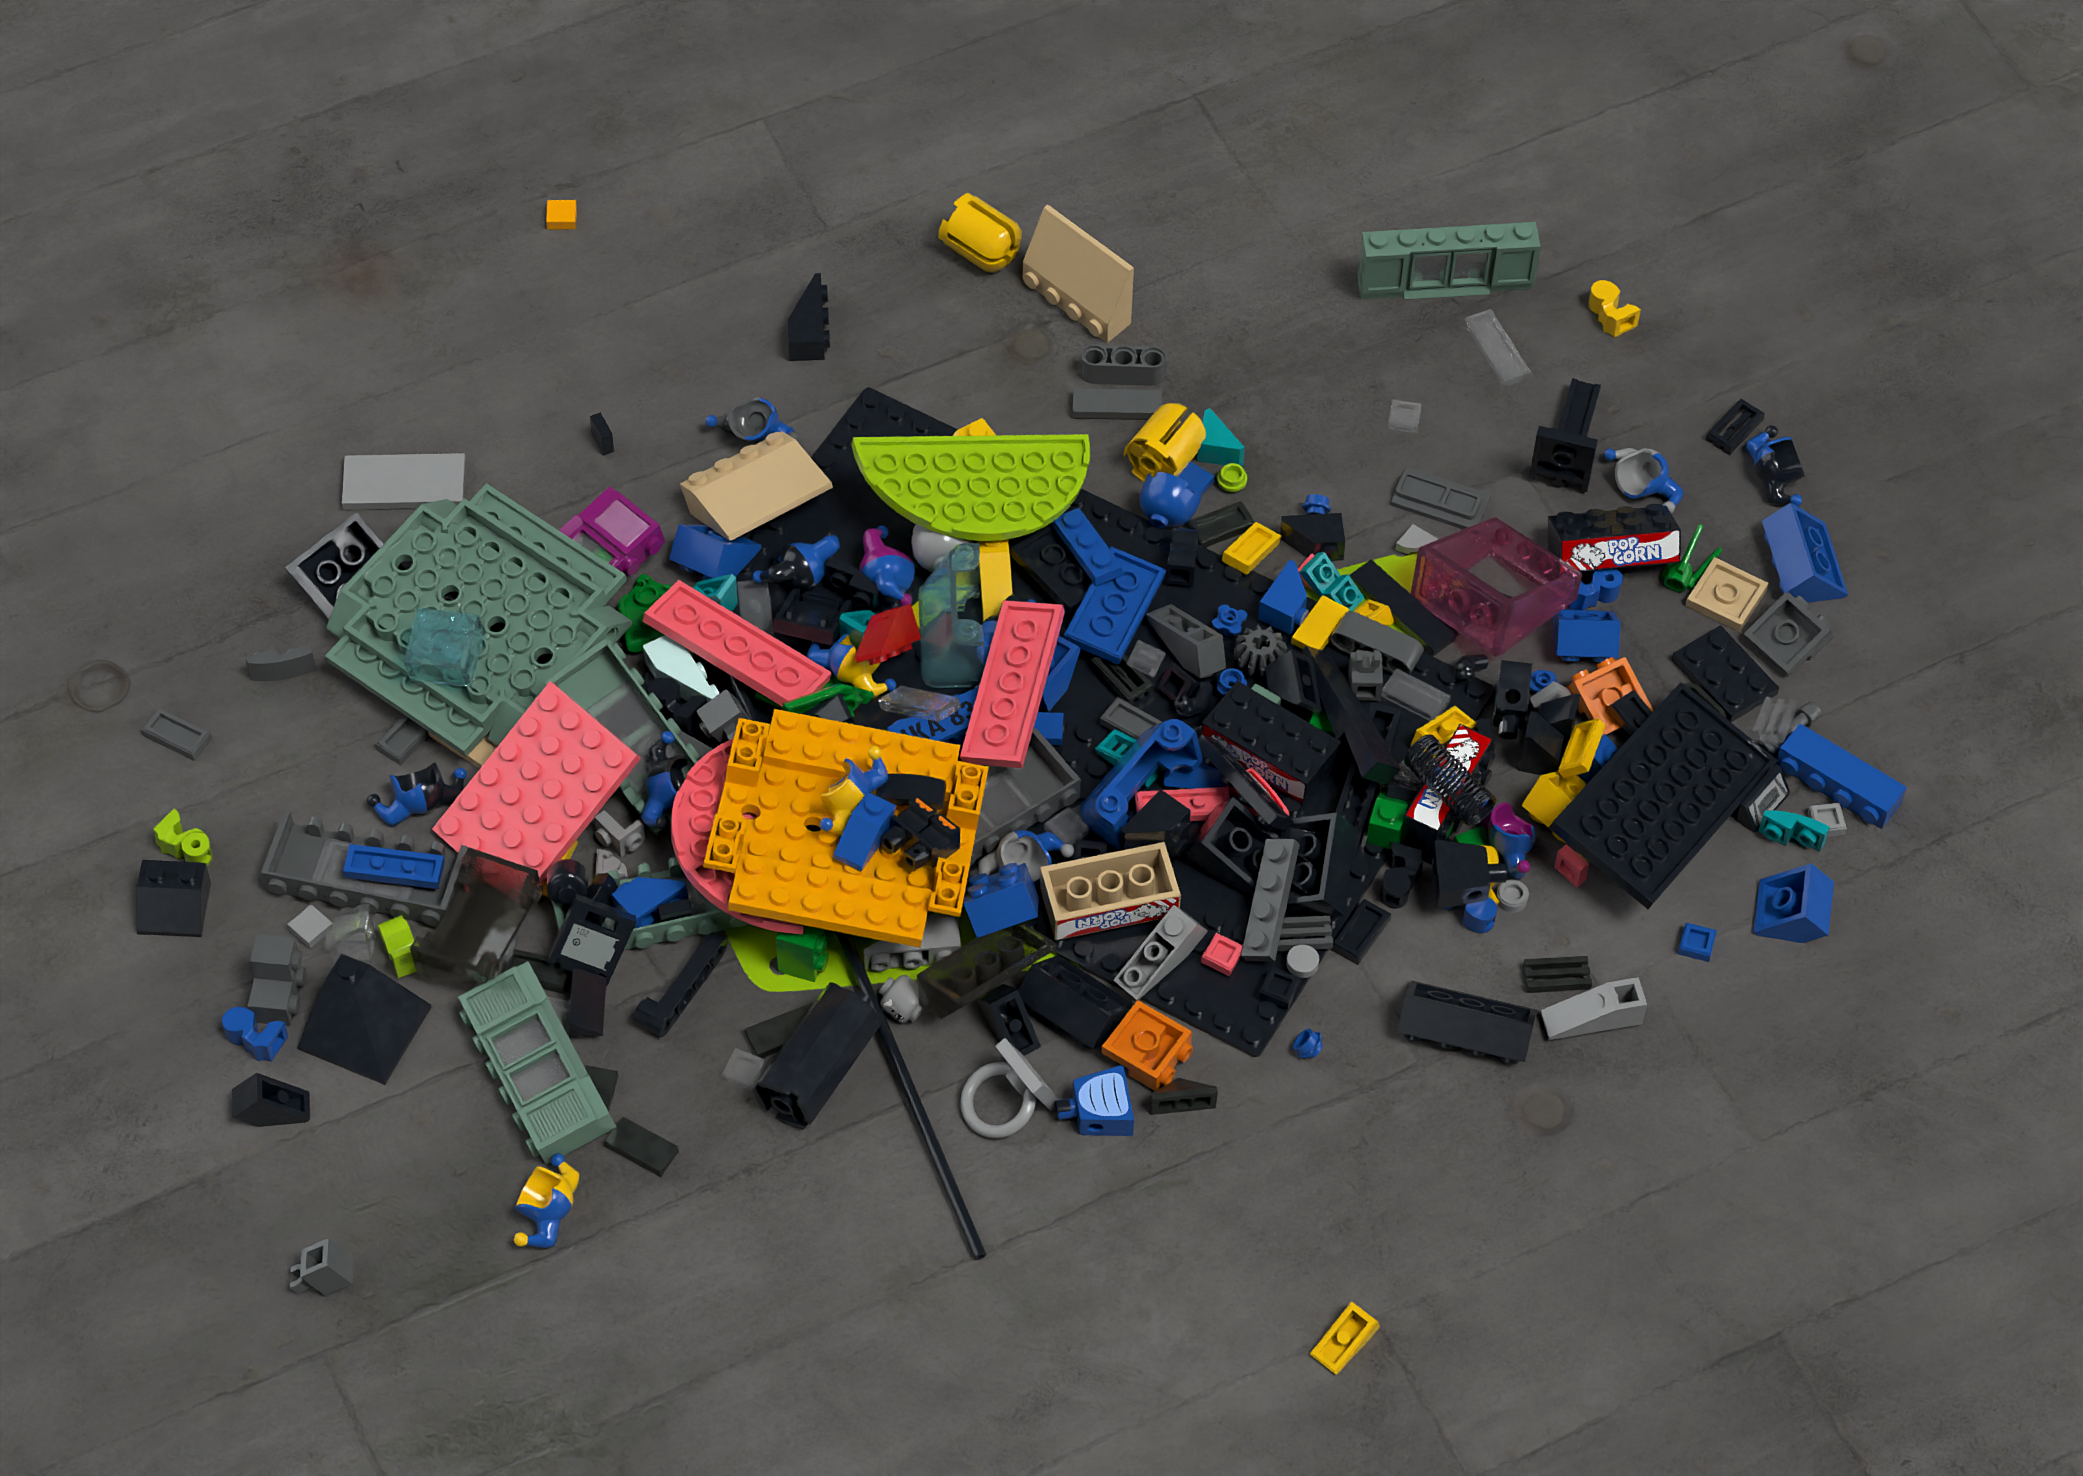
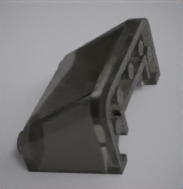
[410,847,543,984]

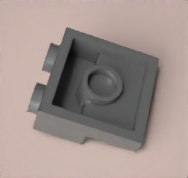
[1744,591,1833,677]

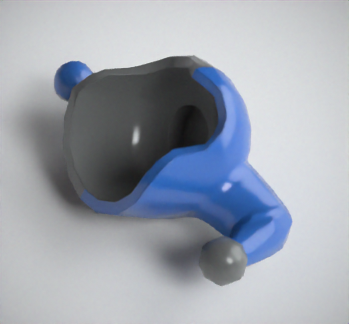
[705,397,799,443]

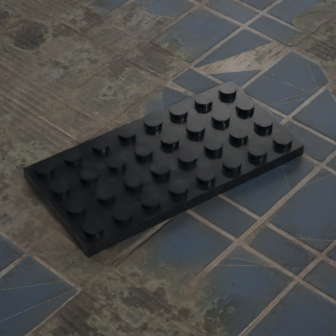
[1549,682,1778,910]

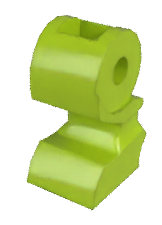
[153,808,213,866]
[377,915,426,978]

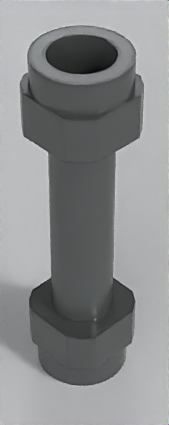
[1758,702,1822,756]

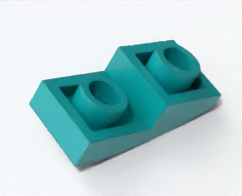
[1299,552,1365,611]
[1758,810,1830,852]

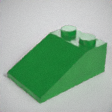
[776,925,829,982]

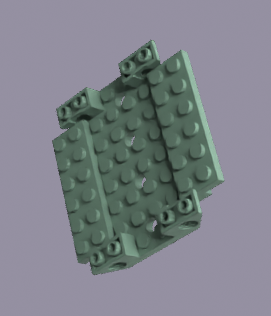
[325,483,633,757]

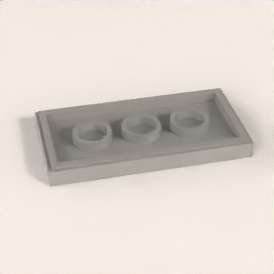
[342,453,466,510]

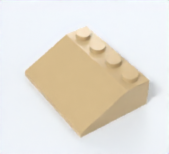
[1023,205,1134,343]
[680,431,833,541]

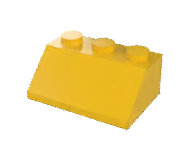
[1521,771,1589,862]

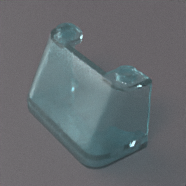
[918,543,984,688]

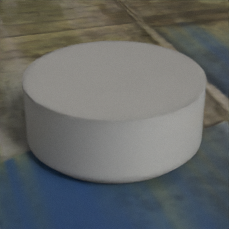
[1496,880,1529,912]
[1286,945,1319,978]

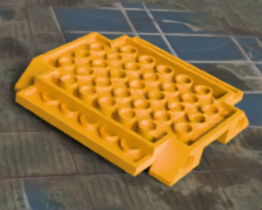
[703,709,989,948]

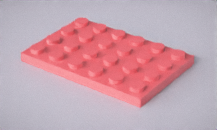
[432,681,641,907]

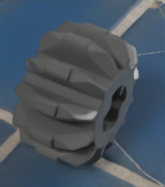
[1234,624,1287,678]

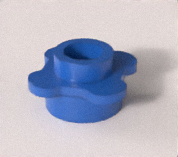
[1212,605,1247,636]

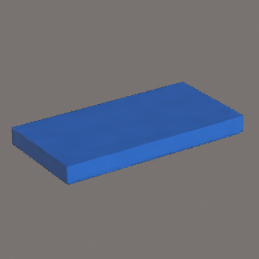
[1063,546,1167,665]

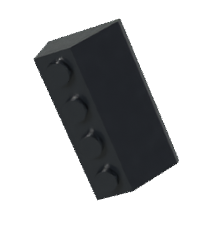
[1397,980,1537,1064]

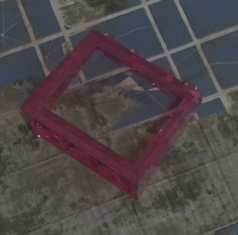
[1410,517,1582,657]

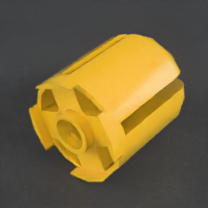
[938,193,1022,273]
[1123,403,1206,482]

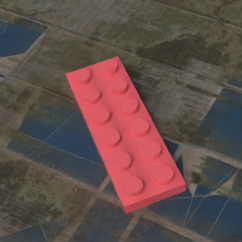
[643,580,832,707]
[960,600,1065,768]

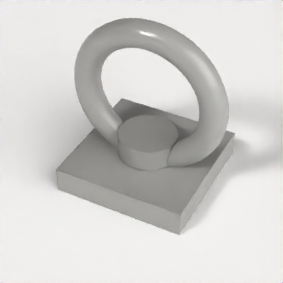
[960,1038,1059,1138]

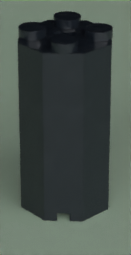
[752,982,881,1130]

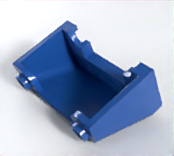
[1080,719,1203,850]

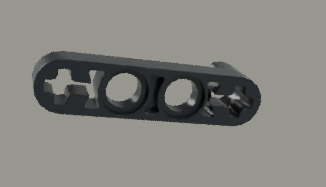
[633,932,728,1037]

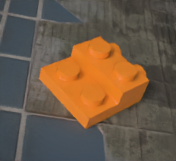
[1566,657,1654,735]
[1102,1000,1194,1091]

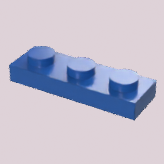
[1052,508,1123,586]
[343,844,445,889]

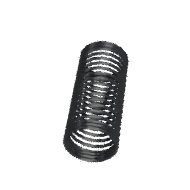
[1404,734,1496,826]

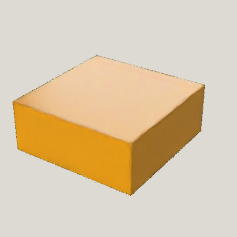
[546,200,577,230]

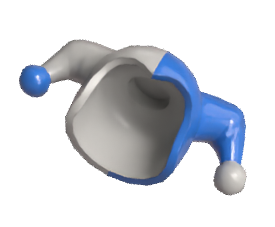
[1604,448,1684,513]
[978,830,1074,885]

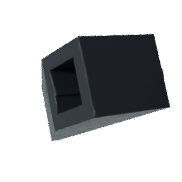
[788,273,830,361]

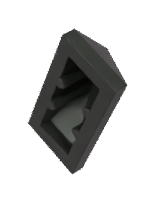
[1150,1078,1218,1115]

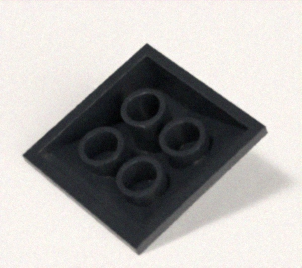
[285,512,406,620]
[298,953,432,1085]

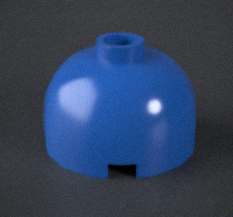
[1139,472,1202,529]

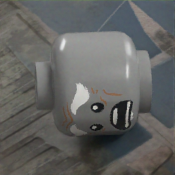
[879,975,928,1023]

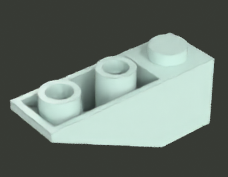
[642,635,719,703]

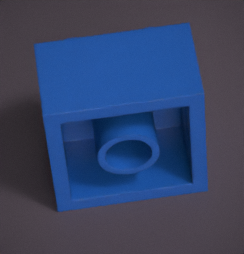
[963,863,1039,938]

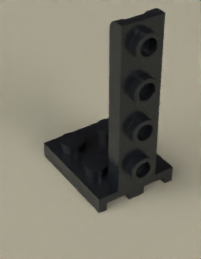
[1529,378,1601,492]

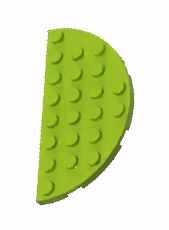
[851,434,1090,541]

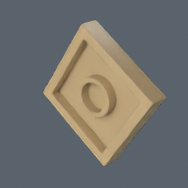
[1685,557,1769,632]

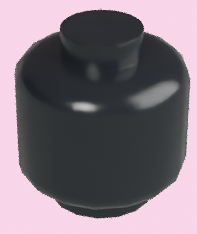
[547,859,588,907]

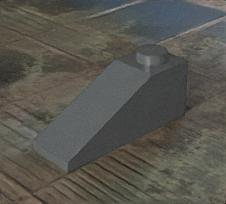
[1146,604,1226,678]

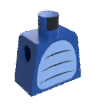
[1055,1065,1134,1136]

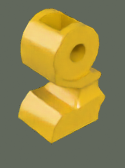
[1588,280,1641,338]

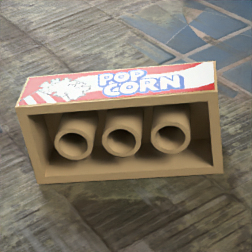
[1040,842,1181,940]

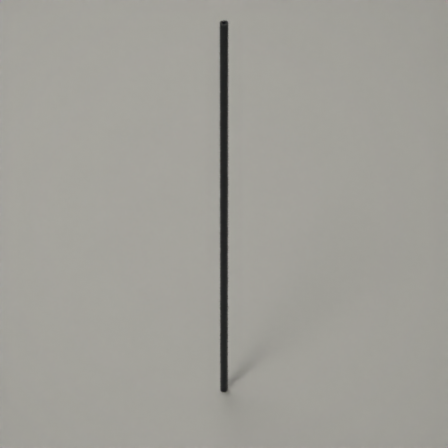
[725,672,987,1260]

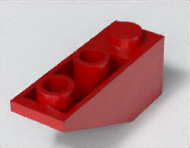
[855,603,921,665]

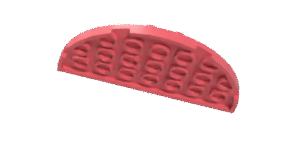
[671,733,804,934]

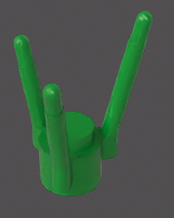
[1661,524,1722,593]

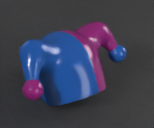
[859,526,915,606]
[1479,800,1536,880]

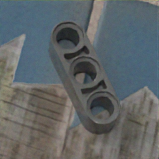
[1080,345,1167,386]
[1330,611,1424,677]

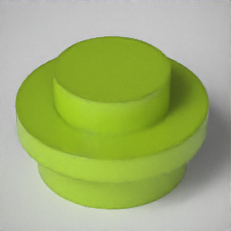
[1217,463,1247,492]

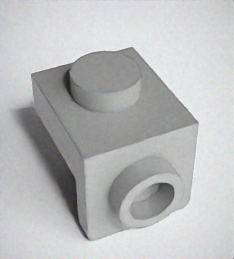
[595,810,645,857]

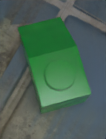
[1366,789,1412,849]

